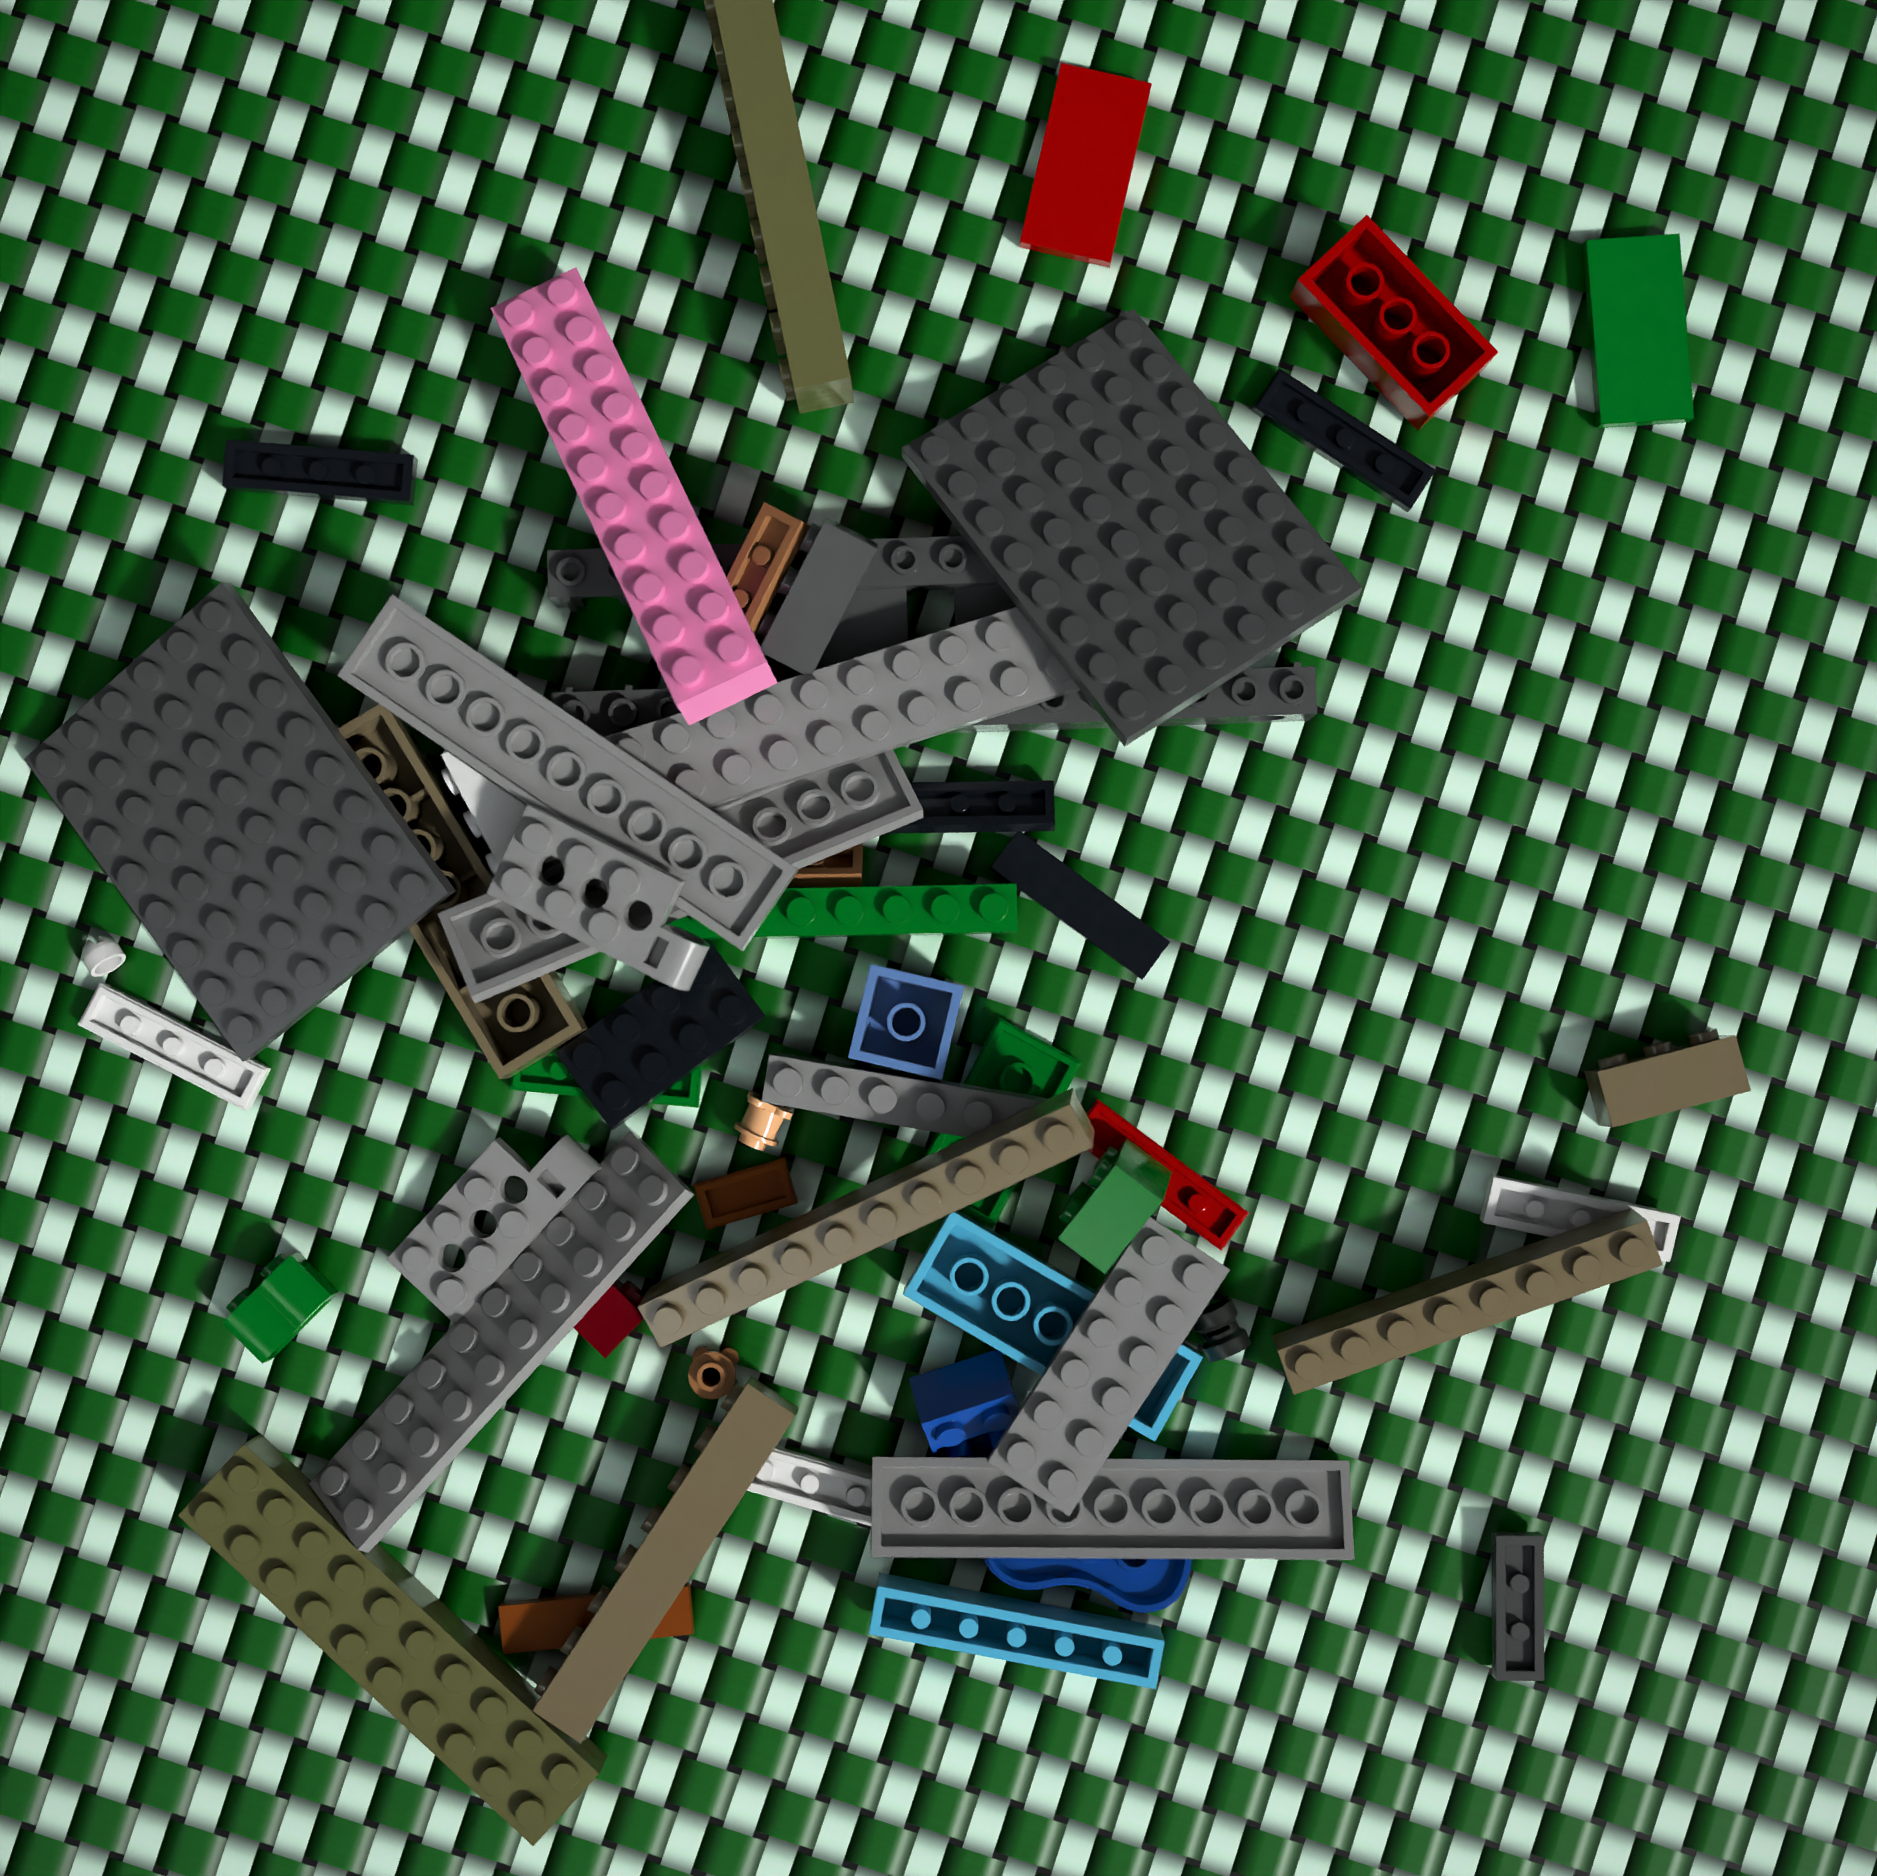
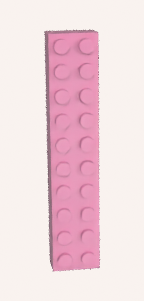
[491,267,777,726]

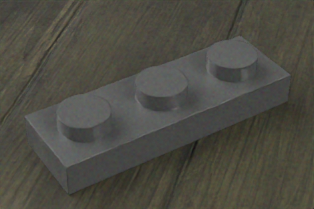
[1492,1531,1544,1681]

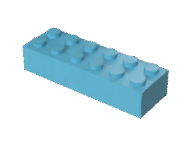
[903,1210,1203,1441]

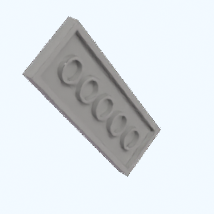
[987,1217,1230,1516]

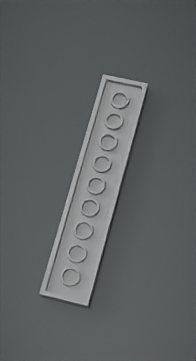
[337,594,799,951]
[604,607,1080,808]
[437,750,923,1003]
[309,1131,694,1553]
[871,1457,1354,1560]

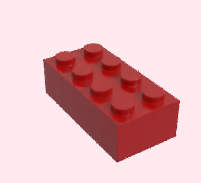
[1289,215,1498,431]

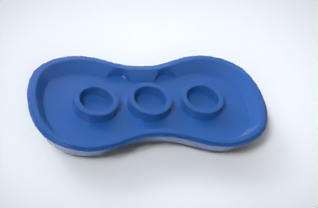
[984,1558,1192,1613]

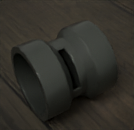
[1193,1298,1251,1362]

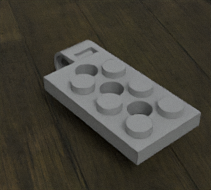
[486,804,710,991]
[386,1134,602,1324]

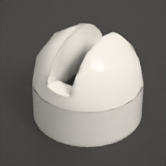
[81,935,126,977]

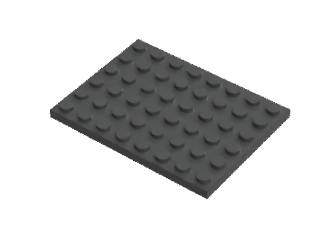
[902,309,1363,747]
[24,582,456,1062]

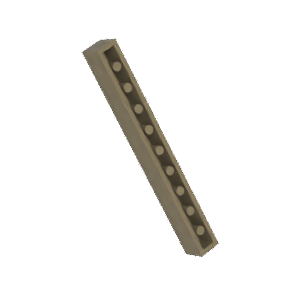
[638,1088,1095,1348]

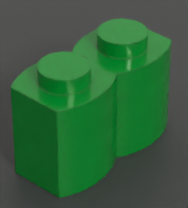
[222,1252,338,1364]

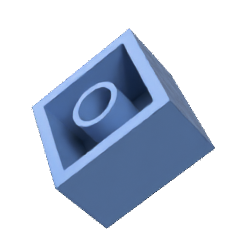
[848,964,964,1080]

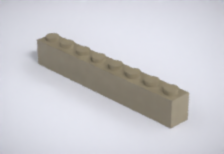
[1271,1208,1663,1395]
[532,1376,799,1743]

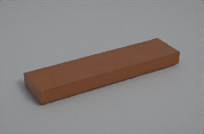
[498,1582,695,1654]

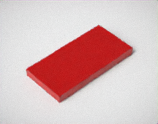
[1019,63,1152,268]

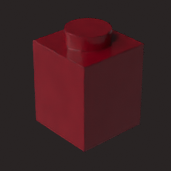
[573,1279,645,1359]

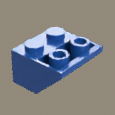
[909,1350,1020,1458]

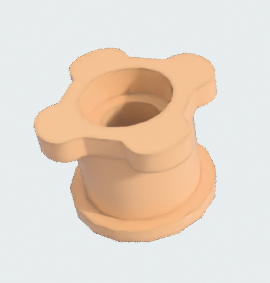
[734,1091,793,1151]

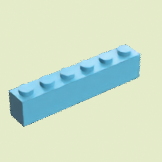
[869,1572,1165,1689]

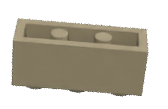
[1584,1028,1751,1128]

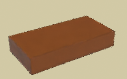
[694,1157,798,1230]

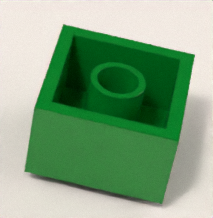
[1058,1138,1172,1274]

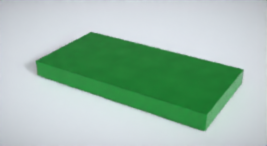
[1582,234,1694,429]
[923,1017,1082,1229]

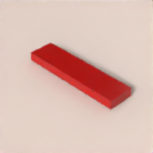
[1086,1099,1249,1251]

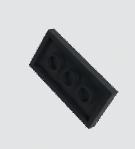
[555,940,766,1130]

